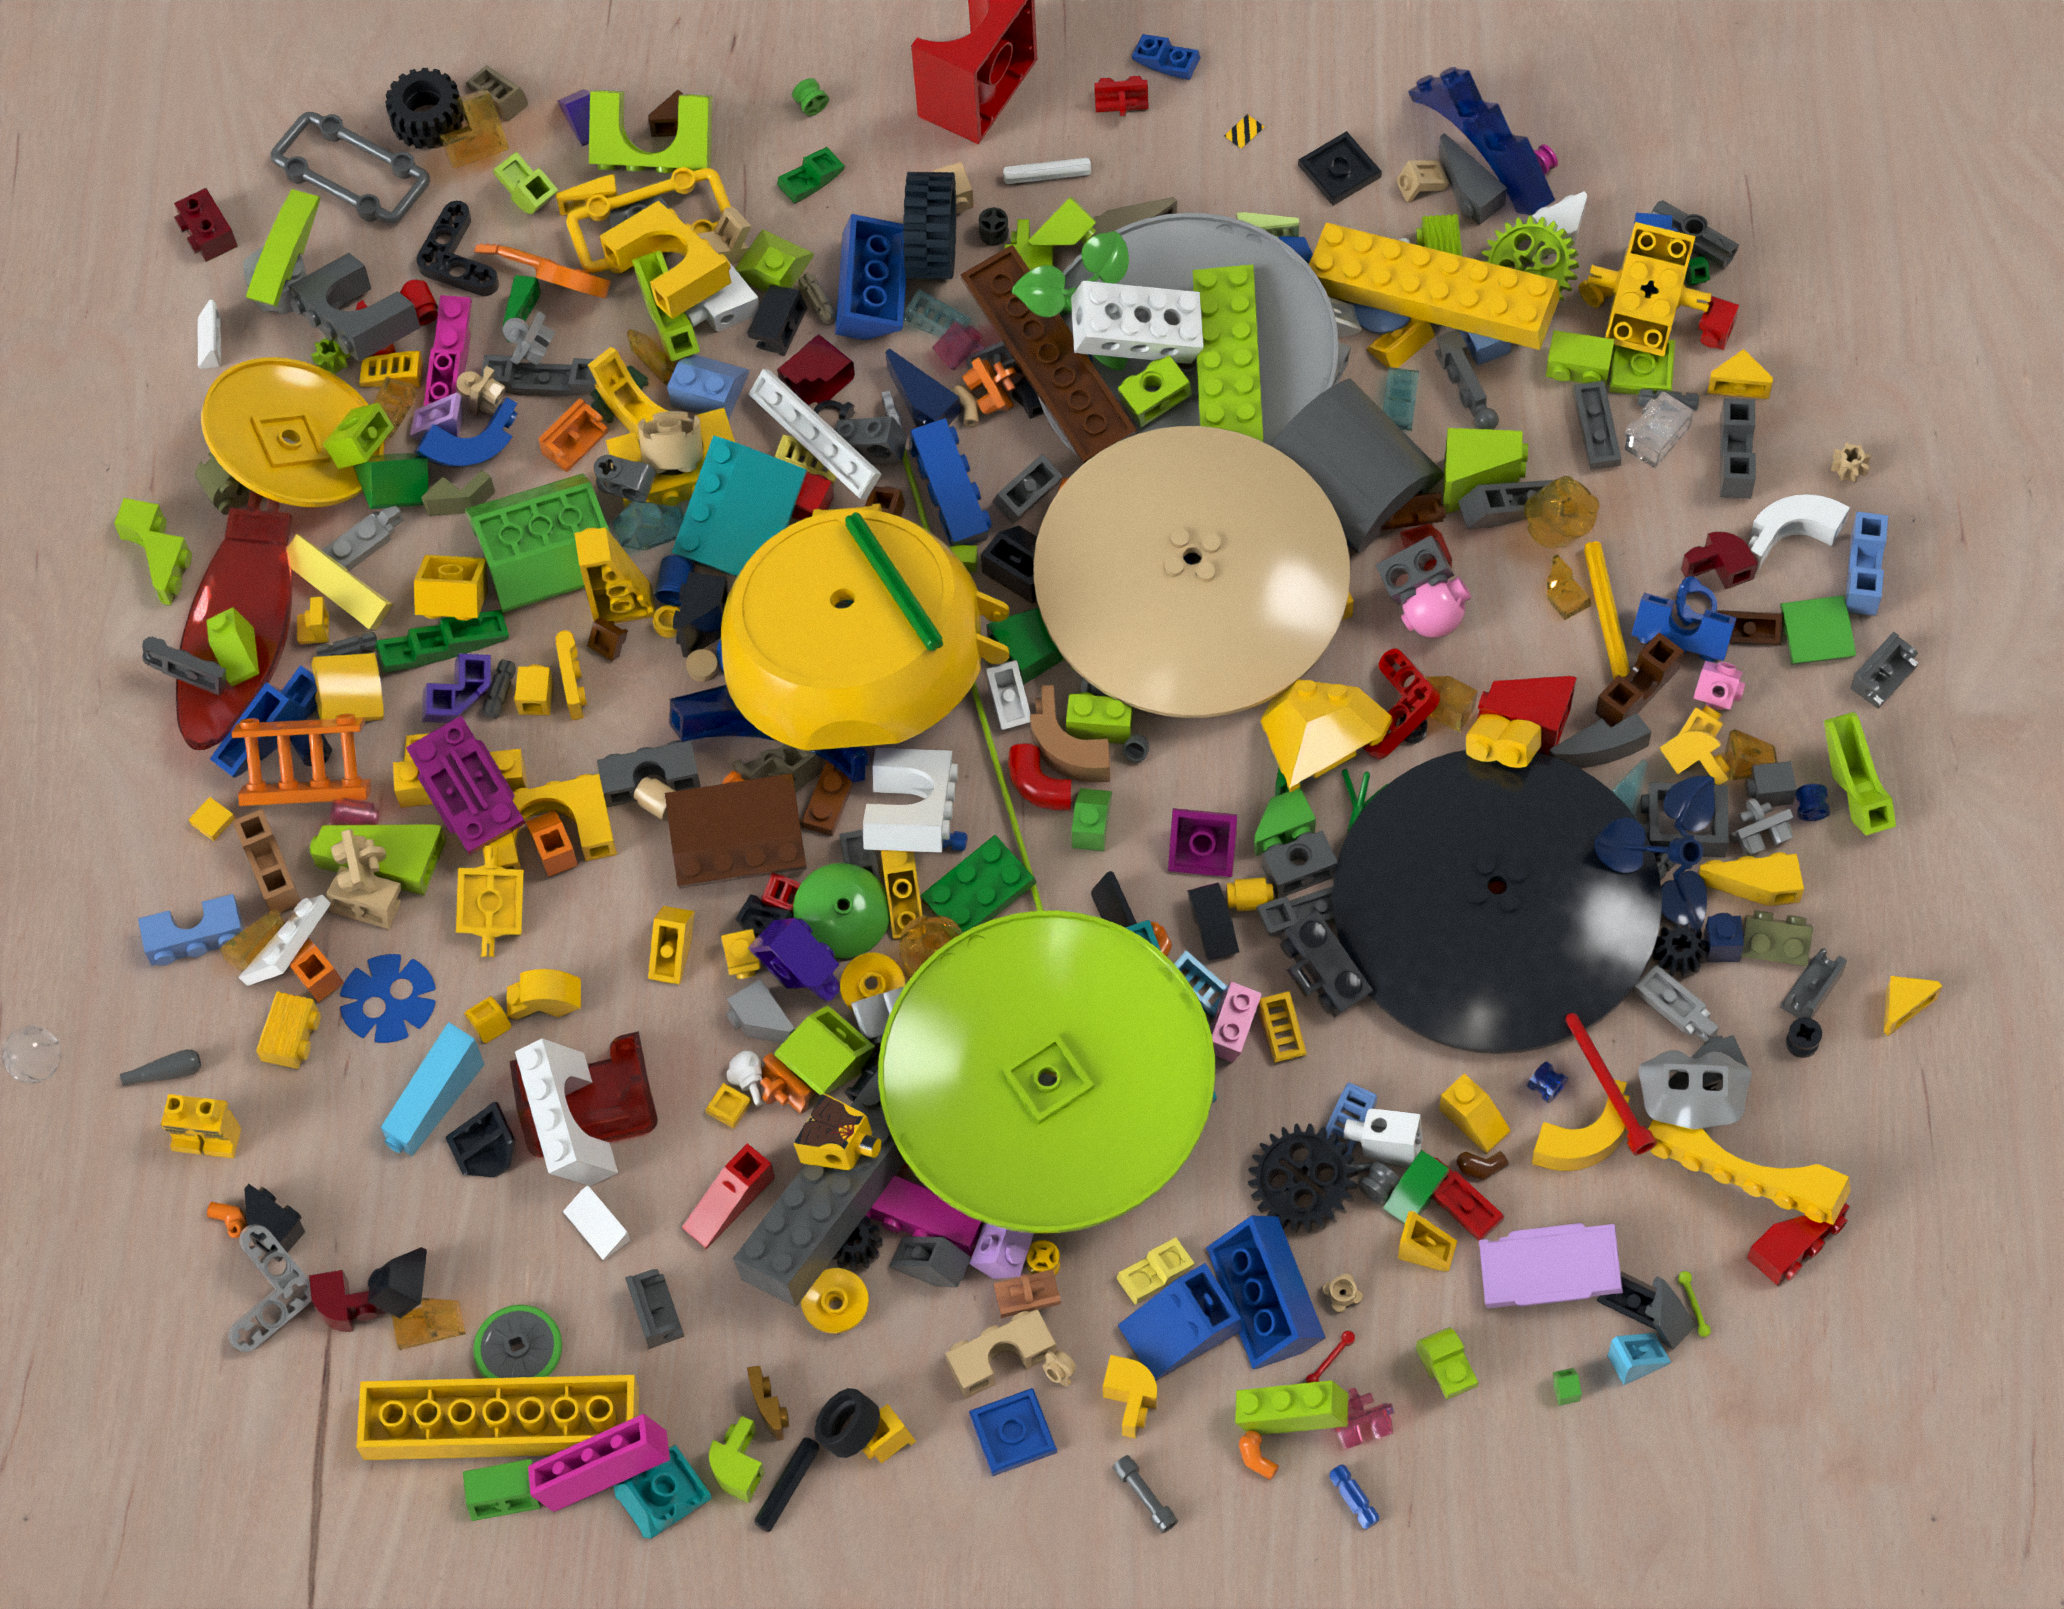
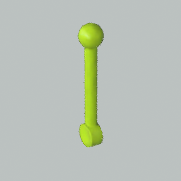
[1678,1271,1711,1337]

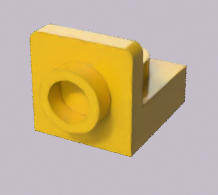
[297,597,329,644]
[1679,705,1724,737]
[721,928,761,979]

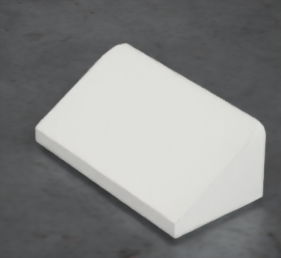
[198,300,221,369]
[563,1185,630,1261]

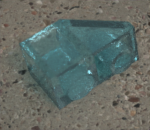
[612,500,684,550]

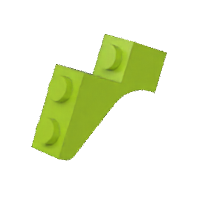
[632,250,700,362]
[114,498,192,606]
[1824,712,1896,835]

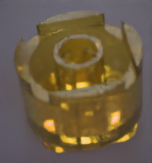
[1524,476,1600,549]
[899,915,962,980]

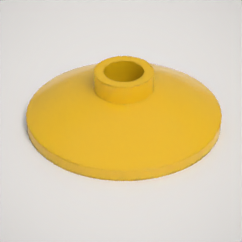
[840,952,905,1011]
[801,1268,869,1334]

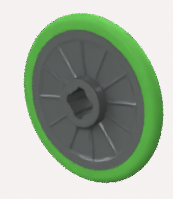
[473,1305,562,1378]

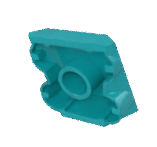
[613,1445,712,1539]

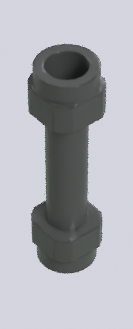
[1112,1455,1178,1534]

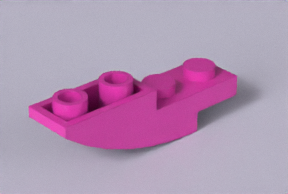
[424,295,472,406]

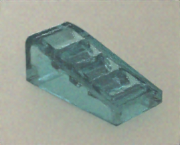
[903,289,971,344]

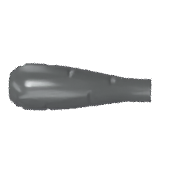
[120,1049,201,1086]

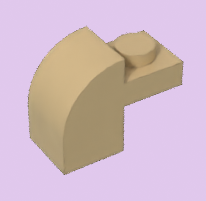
[697,207,751,266]

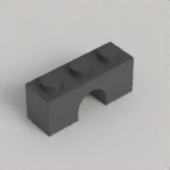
[1720,398,1756,499]
[597,740,701,807]

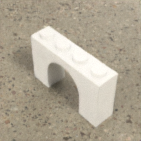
[863,748,958,852]
[515,1038,618,1186]

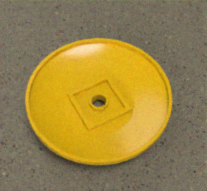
[201,357,384,507]

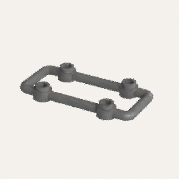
[271,112,430,224]

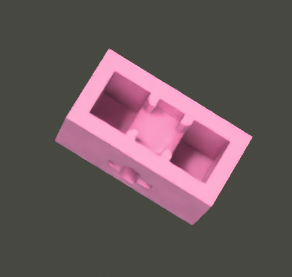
[1210,981,1262,1063]

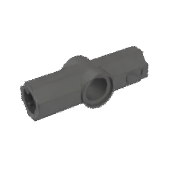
[1651,200,1739,268]

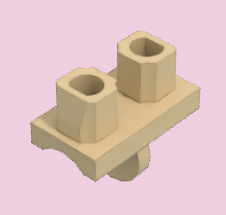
[456,366,505,417]
[331,829,386,893]

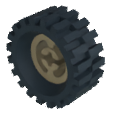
[903,172,957,279]

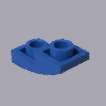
[1132,34,1201,80]

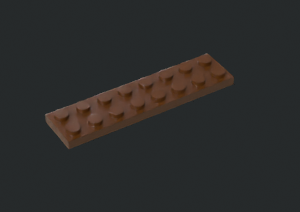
[960,244,1138,464]

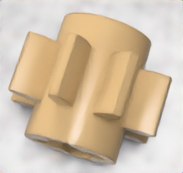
[1831,442,1871,483]

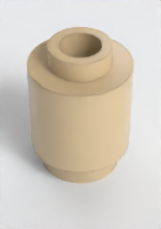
[633,777,675,821]

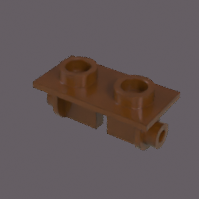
[1381,492,1446,530]

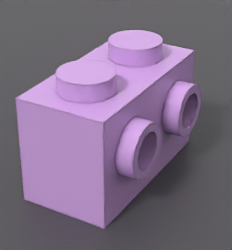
[970,1223,1034,1279]

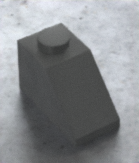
[889,1236,971,1287]

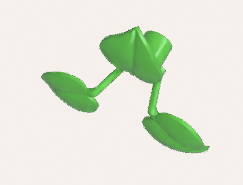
[1011,231,1129,371]

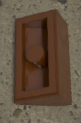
[1717,610,1783,645]

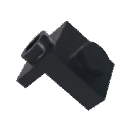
[736,894,794,939]

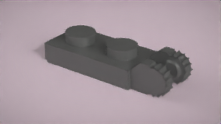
[142,636,226,695]

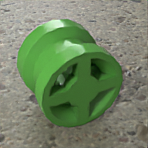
[792,78,829,116]

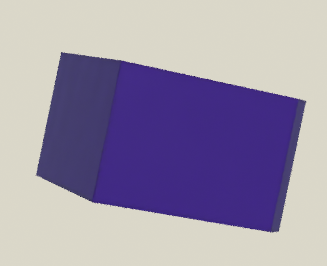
[557,89,590,147]

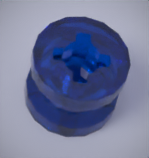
[1795,784,1830,821]
[1527,1061,1569,1103]

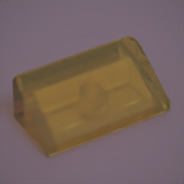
[627,329,676,386]

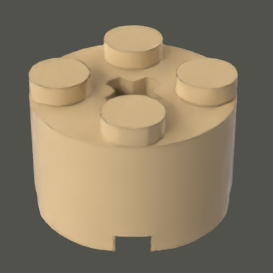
[638,411,703,473]

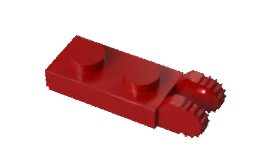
[1431,1157,1504,1241]

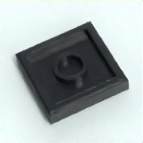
[1298,131,1382,206]

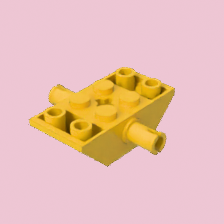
[1587,222,1712,357]

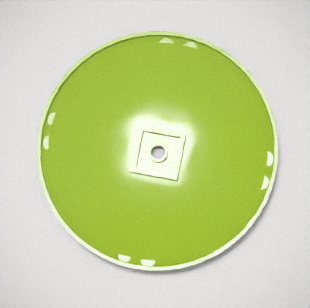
[878,910,1215,1233]

